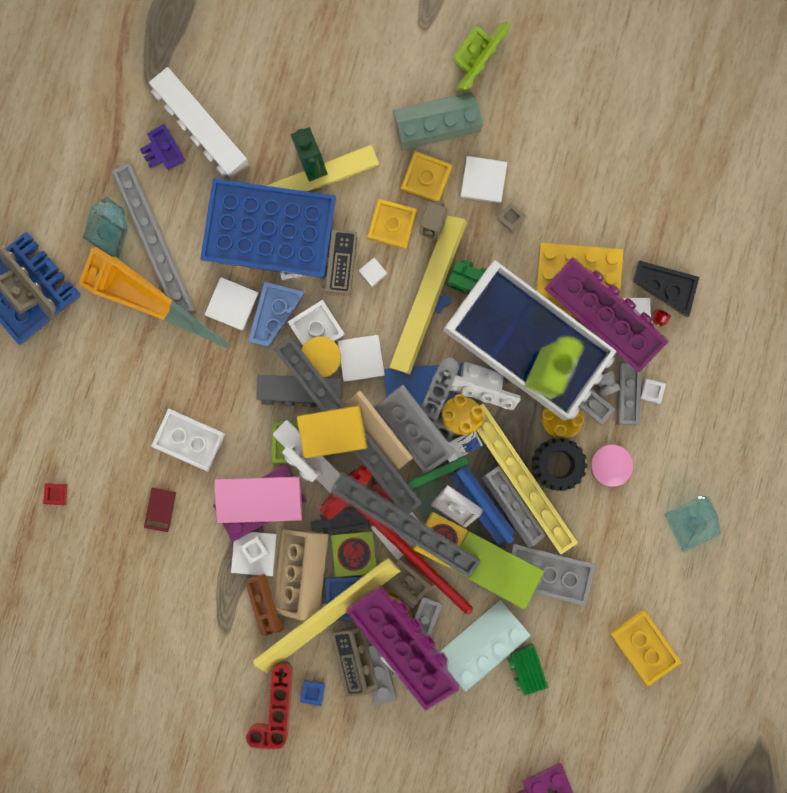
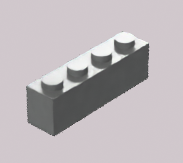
[256,374,343,408]

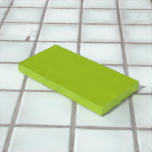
[450,531,545,610]

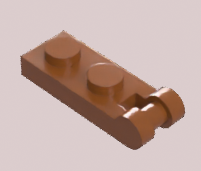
[245,574,284,636]

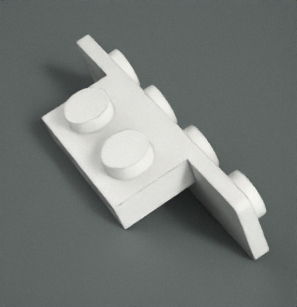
[437,361,521,410]
[273,420,341,493]

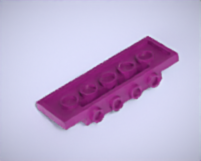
[544,257,669,372]
[346,585,460,711]

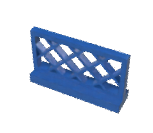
[449,465,515,545]

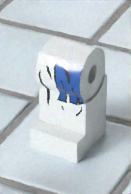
[447,432,483,463]

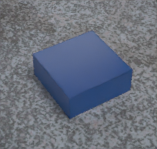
[300,679,325,706]

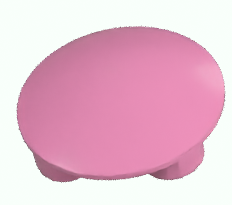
[591,445,633,486]

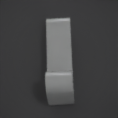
[421,357,459,442]

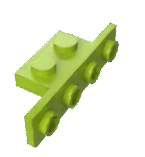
[451,22,511,92]

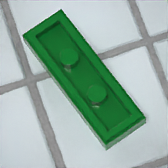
[408,456,469,490]

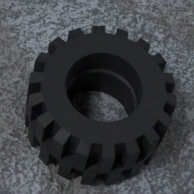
[531,438,588,491]

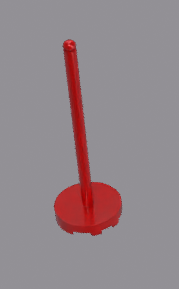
[319,464,473,614]

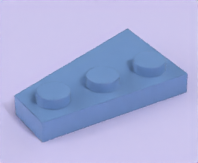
[248,282,305,347]

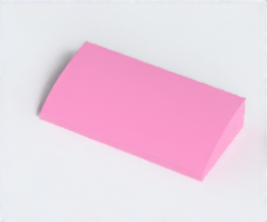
[215,477,302,523]

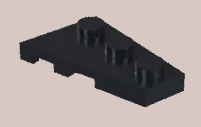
[632,260,700,318]

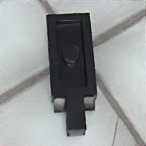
[310,508,370,534]

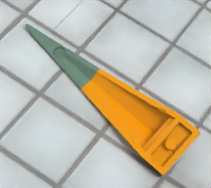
[78,247,231,348]

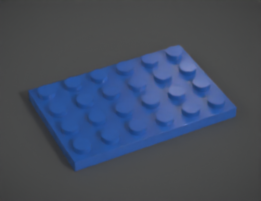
[200,178,336,278]

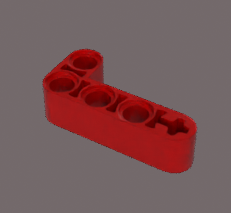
[246,661,293,749]

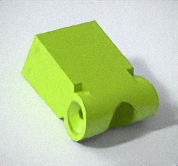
[524,337,583,399]

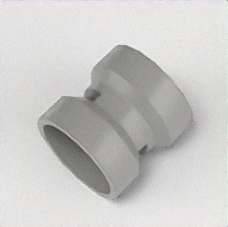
[597,370,621,397]

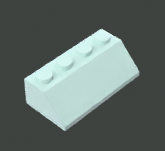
[439,599,531,692]

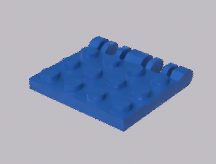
[0,232,81,345]

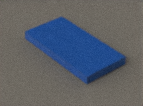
[384,363,470,407]

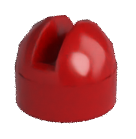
[652,309,671,327]

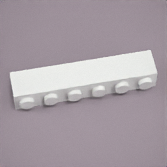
[149,67,250,180]

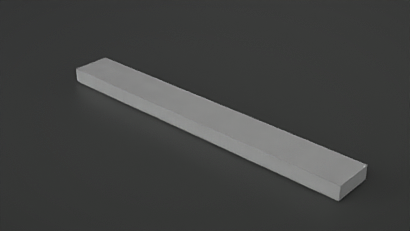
[111,162,196,314]

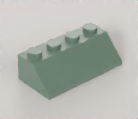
[393,92,483,150]

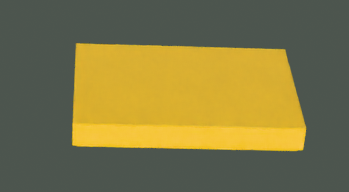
[297,405,367,458]
[609,609,682,687]

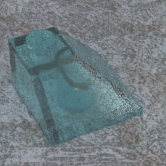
[83,197,128,259]
[664,496,721,552]

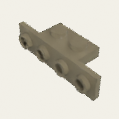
[0,246,56,320]

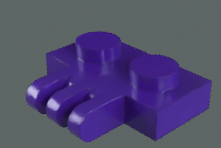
[140,123,186,171]

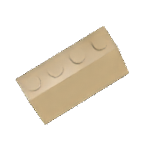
[344,391,413,471]
[274,529,328,620]

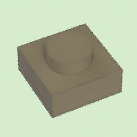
[496,203,526,233]

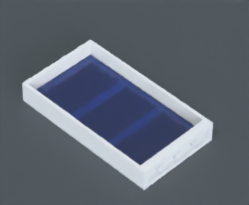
[442,260,616,420]

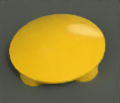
[441,394,484,435]
[542,398,584,439]

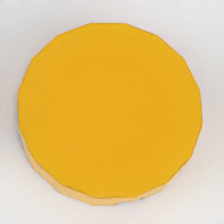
[301,336,341,378]

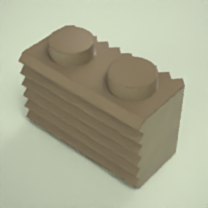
[419,201,448,241]

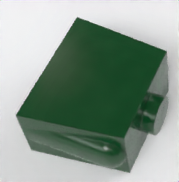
[290,127,328,182]

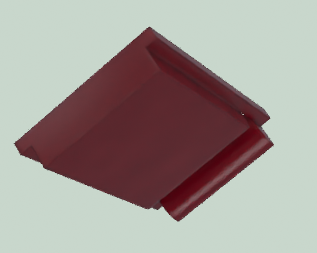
[144,488,177,532]

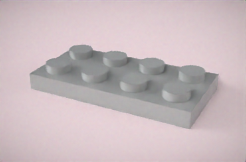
[373,385,456,473]
[511,543,596,606]

